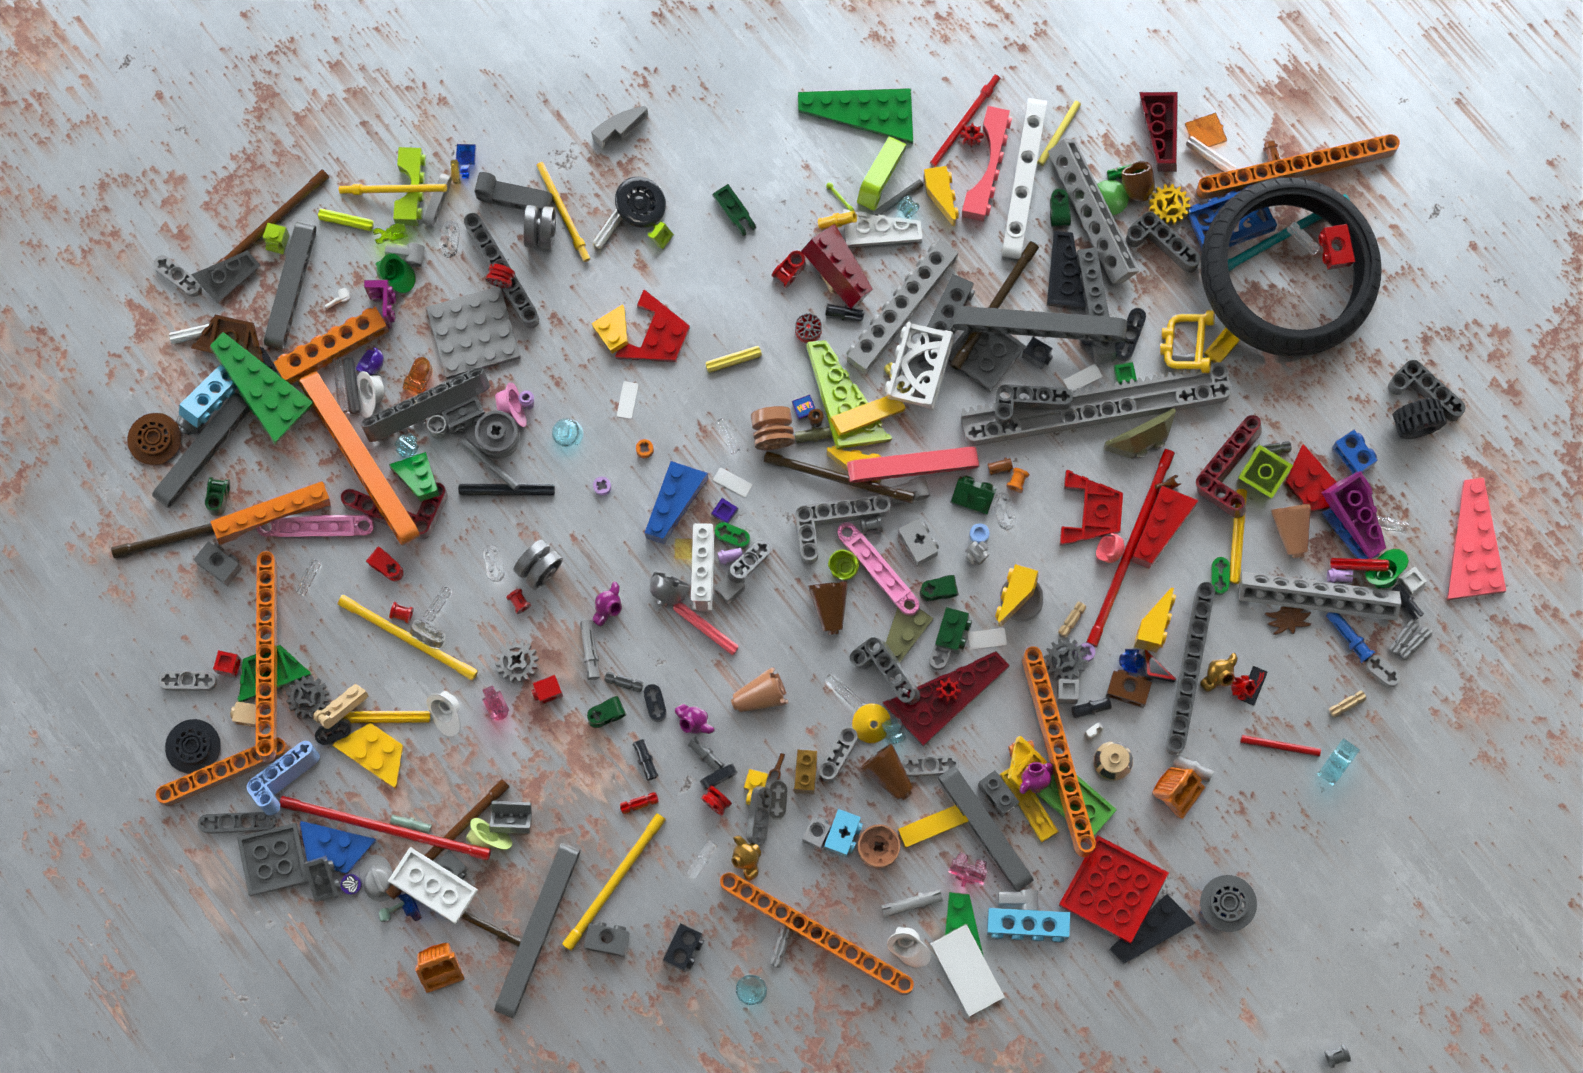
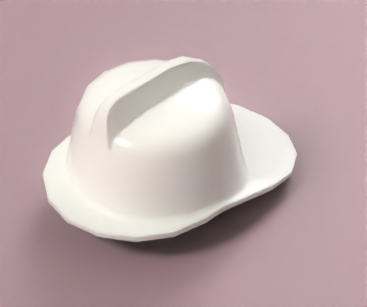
[357,371,384,418]
[427,691,460,736]
[887,926,931,968]

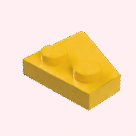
[591,304,628,354]
[1007,736,1047,790]

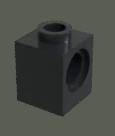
[1022,337,1053,369]

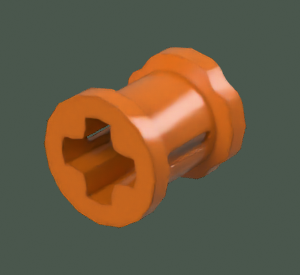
[1006,467,1030,493]

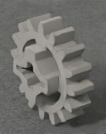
[495,640,539,683]

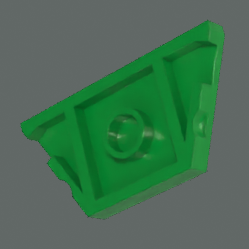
[238,645,312,702]

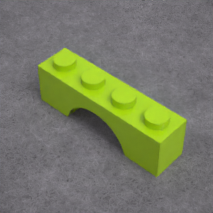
[393,147,426,226]

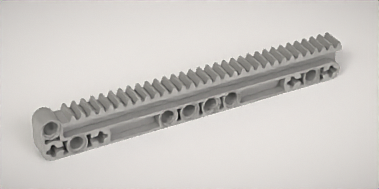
[961,362,1232,446]

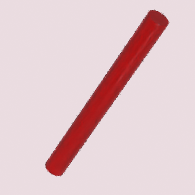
[1240,735,1321,756]

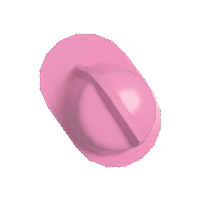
[495,382,526,427]

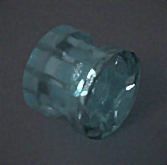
[896,195,920,219]

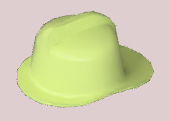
[466,818,512,850]

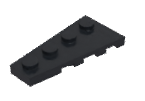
[1047,231,1085,309]
[1109,894,1195,965]

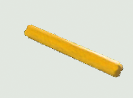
[1229,489,1247,584]
[343,711,431,723]

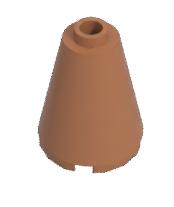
[1271,504,1311,558]
[731,667,788,712]

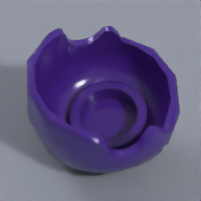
[356,347,384,376]

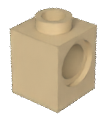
[230,701,256,727]

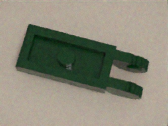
[712,184,757,236]

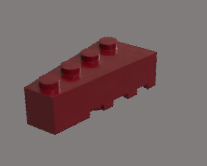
[1139,92,1178,172]
[801,224,873,309]

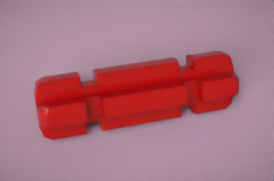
[620,792,659,814]

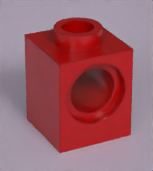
[213,650,242,678]
[531,675,563,705]

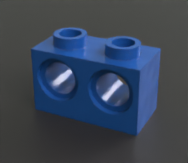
[1332,429,1378,474]

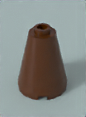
[808,581,848,635]
[860,744,913,800]

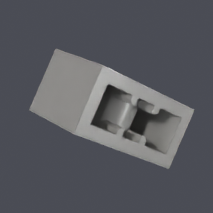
[898,518,939,567]

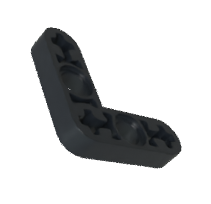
[1079,308,1146,362]

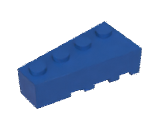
[645,461,708,544]

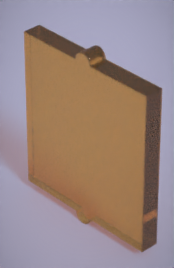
[1185,112,1227,147]

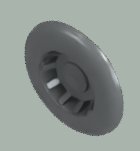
[1200,875,1257,932]

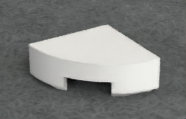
[1084,723,1104,740]

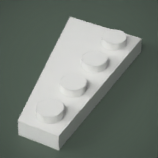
[843,209,923,247]

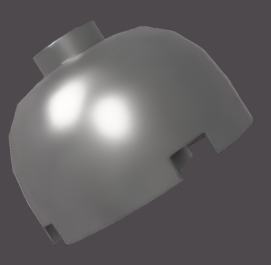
[650,571,690,607]

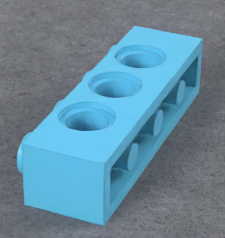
[179,364,237,428]
[987,908,1070,942]

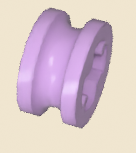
[593,477,611,495]
[1077,643,1095,662]

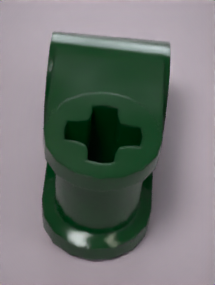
[1050,188,1071,227]
[205,477,230,516]
[920,575,959,601]
[587,696,627,728]

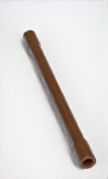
[216,169,330,264]
[386,779,510,900]

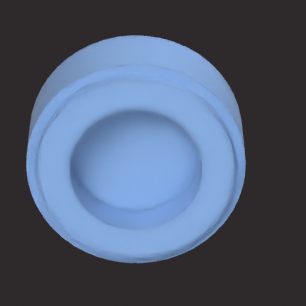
[970,524,990,544]

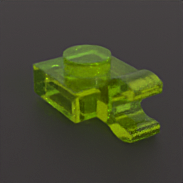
[372,223,408,244]

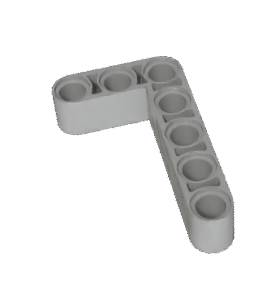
[796,495,891,565]

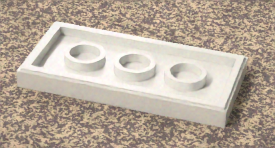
[388,847,478,924]
[930,925,1004,1016]

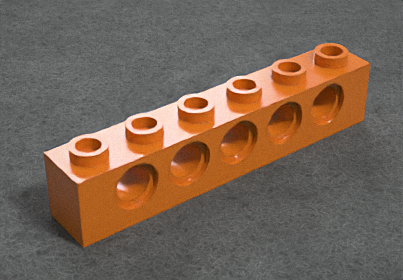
[274,307,389,385]

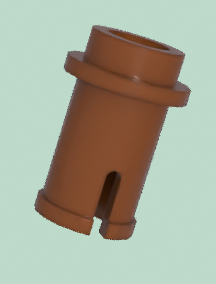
[1263,141,1280,162]
[987,457,1013,475]

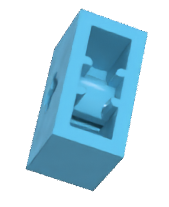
[824,809,863,857]

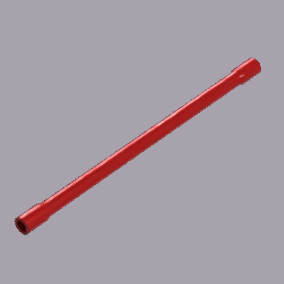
[1086,449,1175,647]
[279,796,491,861]

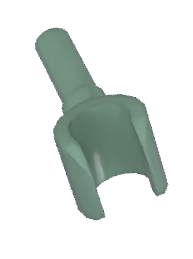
[379,902,405,922]

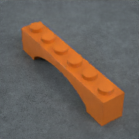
[210,481,331,545]

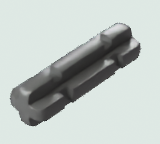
[1253,441,1292,454]
[604,672,643,692]

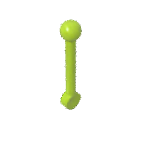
[826,182,855,211]

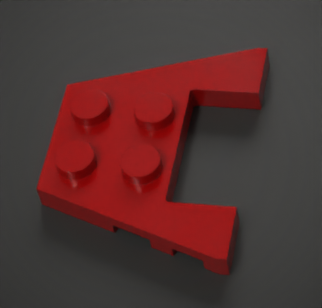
[615,290,690,362]
[1060,470,1123,545]

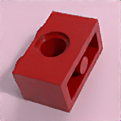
[1318,224,1355,270]

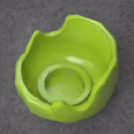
[828,549,859,581]

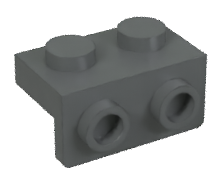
[441,396,485,434]
[489,801,532,834]
[303,856,341,902]

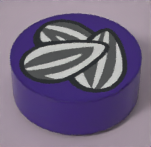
[341,874,362,895]

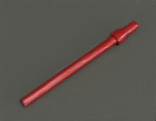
[930,74,1001,167]

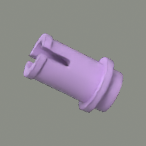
[519,391,534,410]
[718,547,743,565]
[1327,568,1353,583]

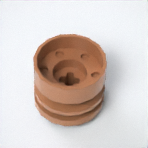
[751,406,795,450]
[858,824,900,869]

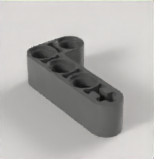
[474,172,553,214]
[1126,212,1200,273]
[1388,360,1466,421]
[995,384,1073,425]
[849,637,920,705]

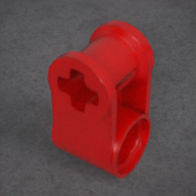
[771,250,806,288]
[366,546,404,582]

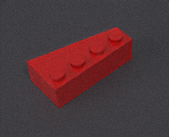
[1131,486,1198,569]

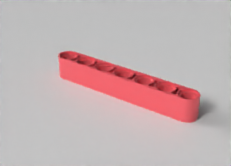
[847,447,979,483]

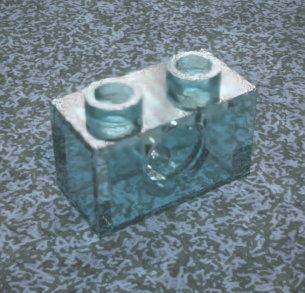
[1317,738,1360,785]

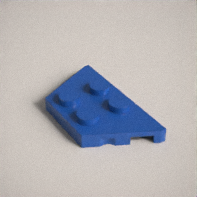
[300,821,376,874]

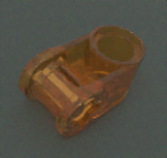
[402,357,433,395]

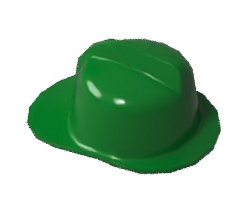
[375,253,416,293]
[1365,549,1409,589]

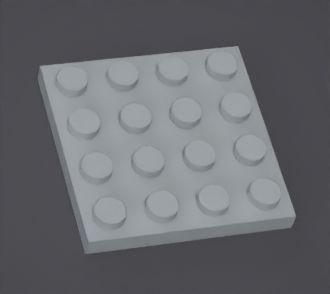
[426,287,521,379]

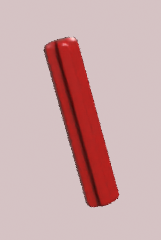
[1330,558,1389,571]

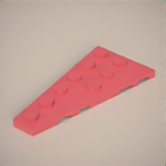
[1447,478,1506,600]

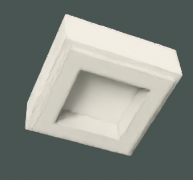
[1399,567,1427,594]

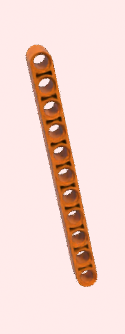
[1196,134,1400,199]
[298,371,420,546]
[255,551,277,762]
[1022,646,1096,857]
[720,872,914,995]

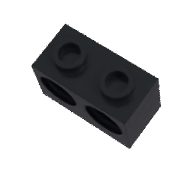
[663,923,705,972]

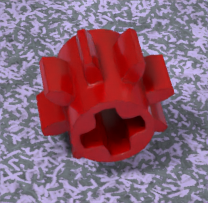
[960,123,984,148]
[1231,675,1256,700]
[936,678,961,704]

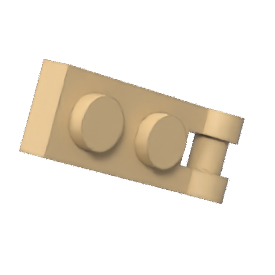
[313,683,369,729]

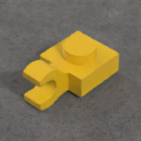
[744,769,768,805]

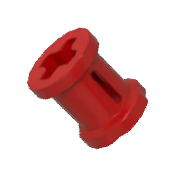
[506,588,531,614]
[389,602,414,624]

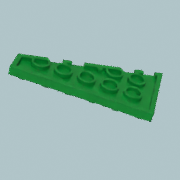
[798,88,913,144]
[210,332,313,445]

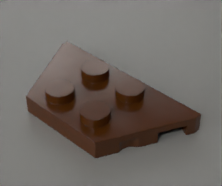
[191,314,263,363]

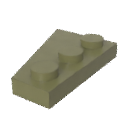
[886,601,933,663]

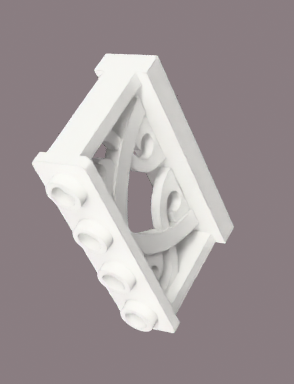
[885,322,955,410]
[691,523,715,612]

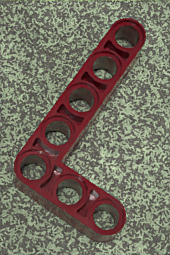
[1196,415,1262,518]
[341,482,448,539]

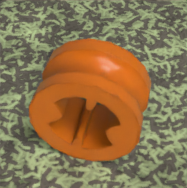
[636,439,654,458]

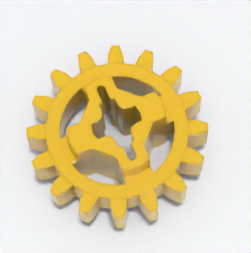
[1149,184,1191,225]

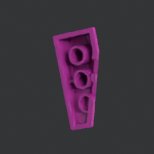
[1322,471,1386,559]

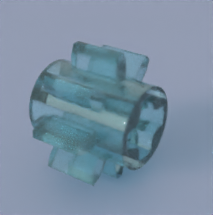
[395,433,419,458]

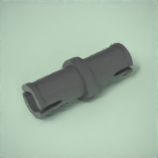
[688,736,725,772]

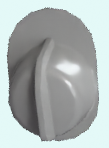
[359,855,393,902]

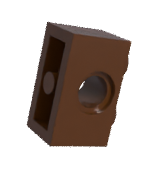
[1105,669,1152,708]

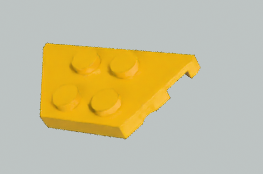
[332,723,404,789]

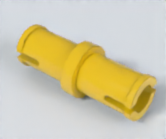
[818,210,857,230]

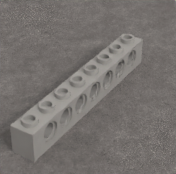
[1048,139,1139,284]
[846,239,958,375]
[1239,572,1401,621]

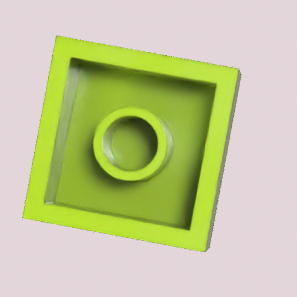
[1238,444,1293,498]

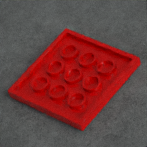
[1059,835,1169,944]

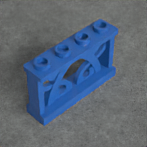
[1187,185,1277,251]

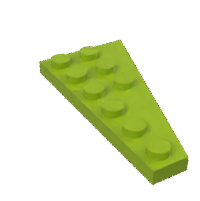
[806,340,893,449]

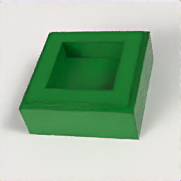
[1114,362,1137,385]

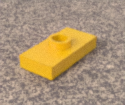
[1204,328,1241,363]

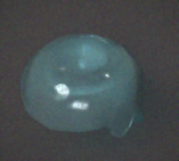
[552,418,583,447]
[736,974,767,1005]

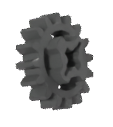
[1044,638,1088,680]
[286,675,330,719]

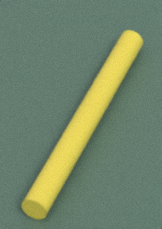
[1037,101,1081,166]

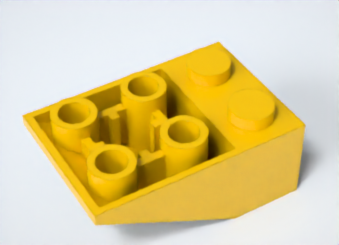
[995,564,1039,627]
[1134,587,1176,653]

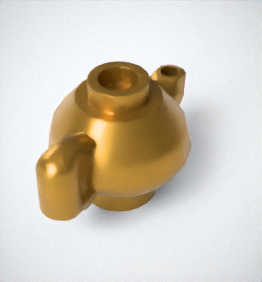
[1200,653,1238,692]
[731,835,761,881]

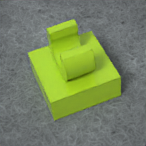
[648,222,674,249]

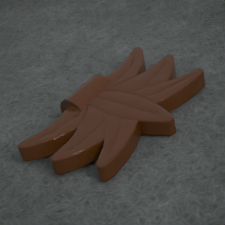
[1264,606,1311,635]

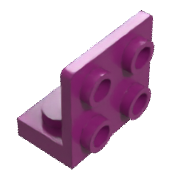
[364,280,396,328]

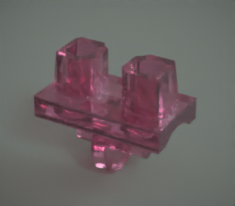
[482,685,510,720]
[949,852,988,888]

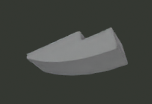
[591,106,649,148]

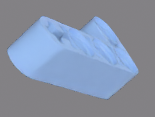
[247,741,320,816]

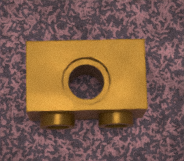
[794,749,817,794]

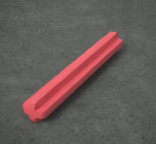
[673,602,739,655]

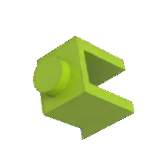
[263,223,290,255]

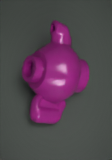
[592,581,622,626]
[675,704,715,734]
[1020,762,1053,794]

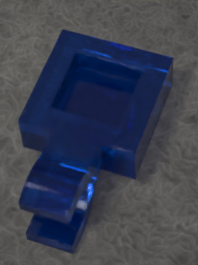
[456,144,476,179]
[398,893,422,922]

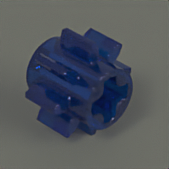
[1119,649,1144,673]

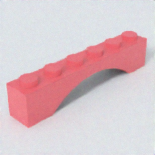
[962,106,1012,222]

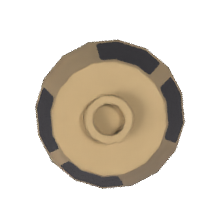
[1094,741,1133,780]

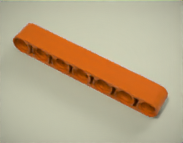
[155,737,289,806]

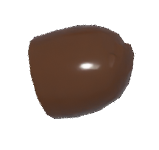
[1122,161,1155,201]

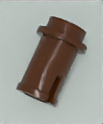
[808,409,824,427]

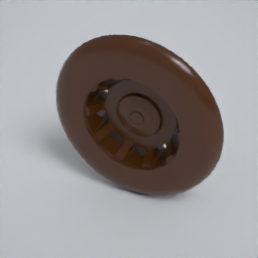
[127,413,181,465]

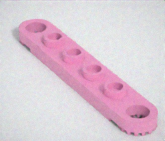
[256,515,374,537]
[838,522,920,616]

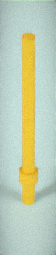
[536,162,591,262]
[338,184,447,195]

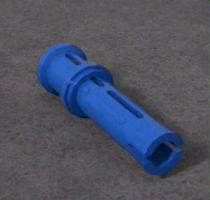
[1326,612,1375,664]

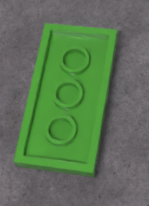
[1036,766,1117,835]

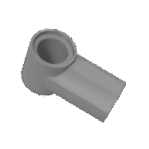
[385,243,425,267]
[891,476,930,505]
[998,890,1038,911]

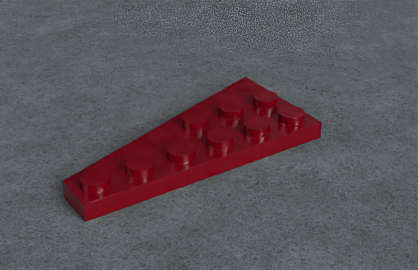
[882,651,1010,746]

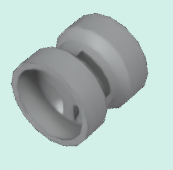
[427,415,448,439]

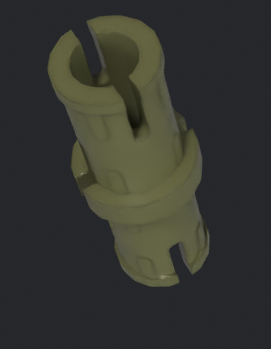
[795,426,833,444]

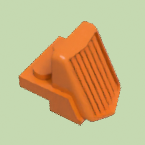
[1152,767,1205,819]
[415,942,465,993]

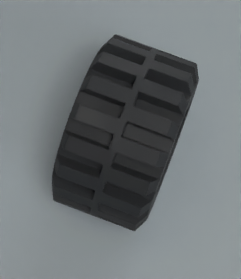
[1392,398,1447,439]

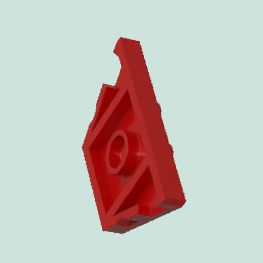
[1285,444,1336,512]

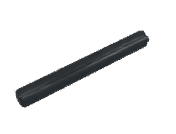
[458,484,555,495]

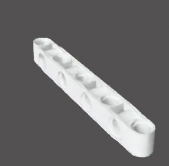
[1001,98,1047,259]

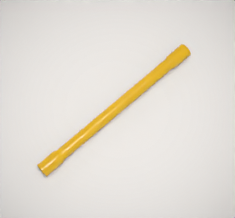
[337,595,478,681]
[562,813,666,951]

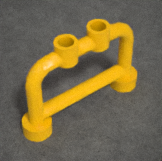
[1160,310,1215,373]

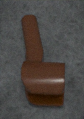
[1155,475,1182,490]
[769,753,785,780]

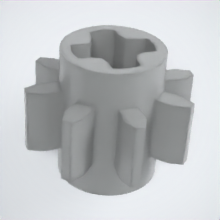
[965,541,989,565]

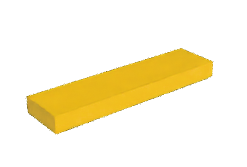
[830,396,906,436]
[999,768,1059,843]
[898,805,969,848]

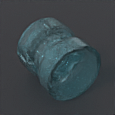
[882,718,906,744]

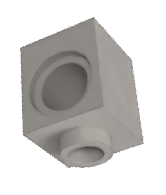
[714,573,745,605]
[1057,679,1079,704]
[802,817,831,850]

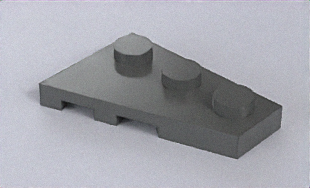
[191,251,260,303]

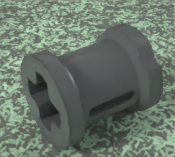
[860,515,883,536]
[1324,1044,1351,1068]

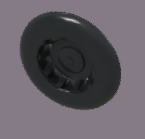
[615,176,666,228]
[165,719,221,774]

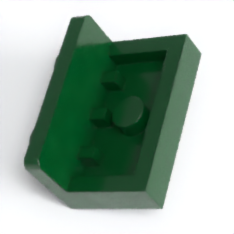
[951,475,997,515]
[935,607,972,654]

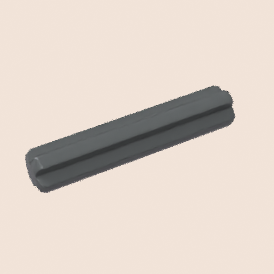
[343,358,360,414]

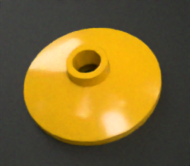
[852,703,891,743]

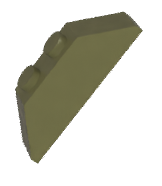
[1104,408,1176,459]

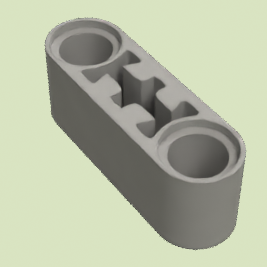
[819,727,857,783]

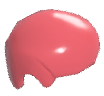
[1096,533,1125,563]

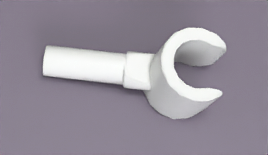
[325,288,350,309]

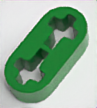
[714,522,750,549]
[1210,557,1230,595]

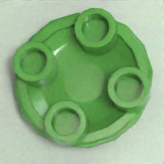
[1097,180,1129,216]

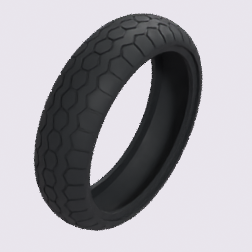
[1201,178,1382,357]

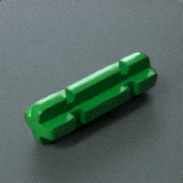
[1107,164,1144,180]

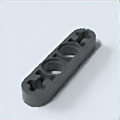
[197,812,277,834]

